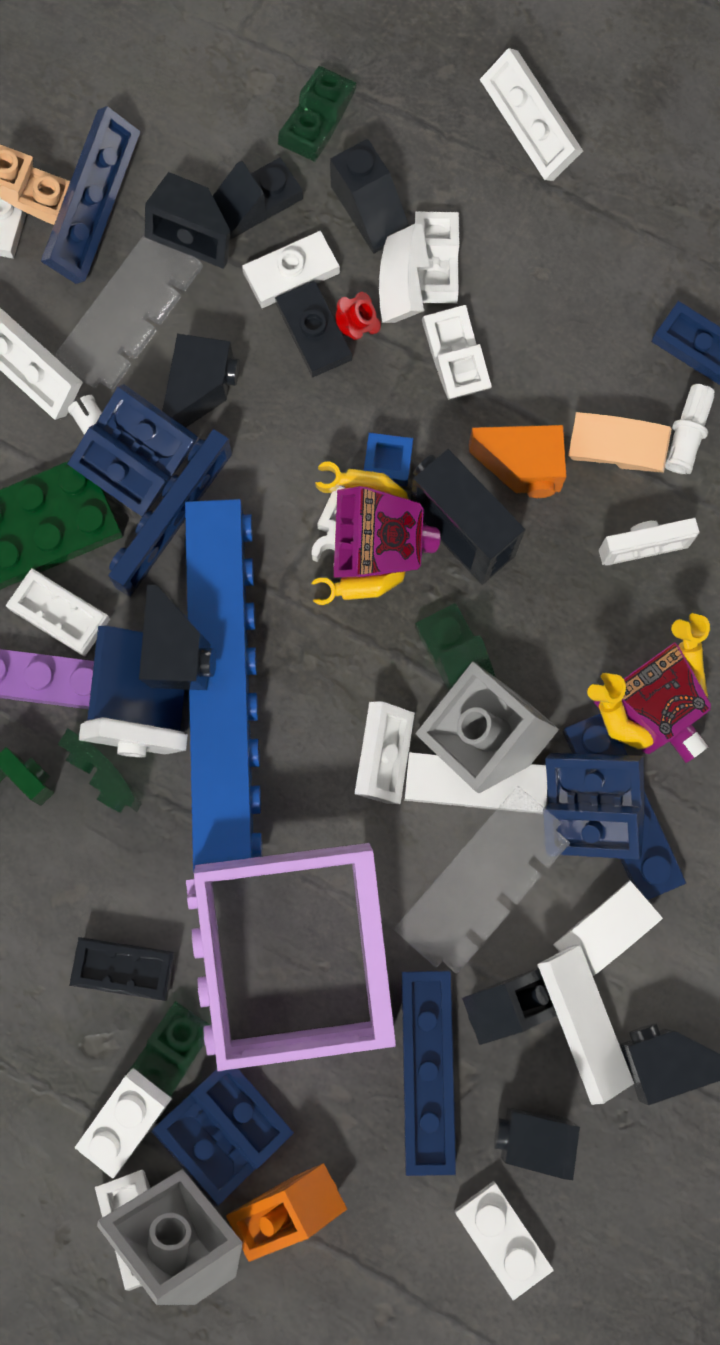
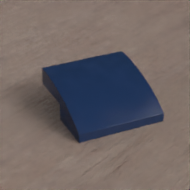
[67,384,198,517]
[87,625,184,731]
[543,753,644,860]
[151,1069,294,1207]

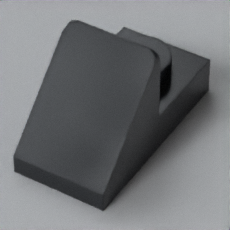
[213,157,303,240]

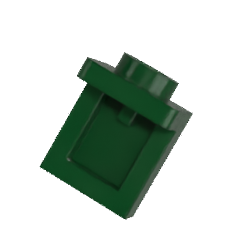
[0,747,54,806]

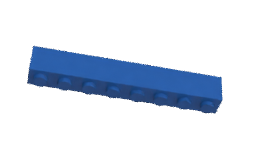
[185,499,263,872]

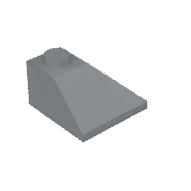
[416,662,559,793]
[97,1169,243,1305]

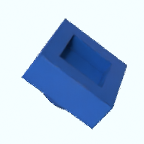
[364,433,413,487]

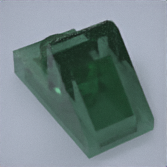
[414,603,496,691]

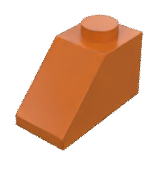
[469,425,566,498]
[226,1163,347,1262]

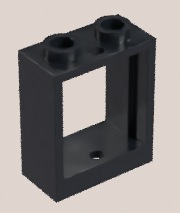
[411,449,526,585]

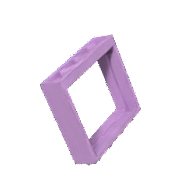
[186,843,396,1071]

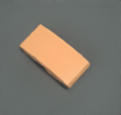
[0,144,70,225]
[568,412,672,473]

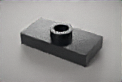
[275,280,352,378]
[69,937,176,1001]

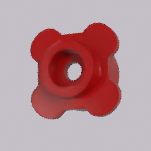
[336,292,381,340]

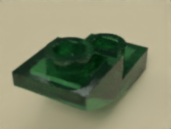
[278,66,357,162]
[58,728,142,814]
[117,1001,210,1097]

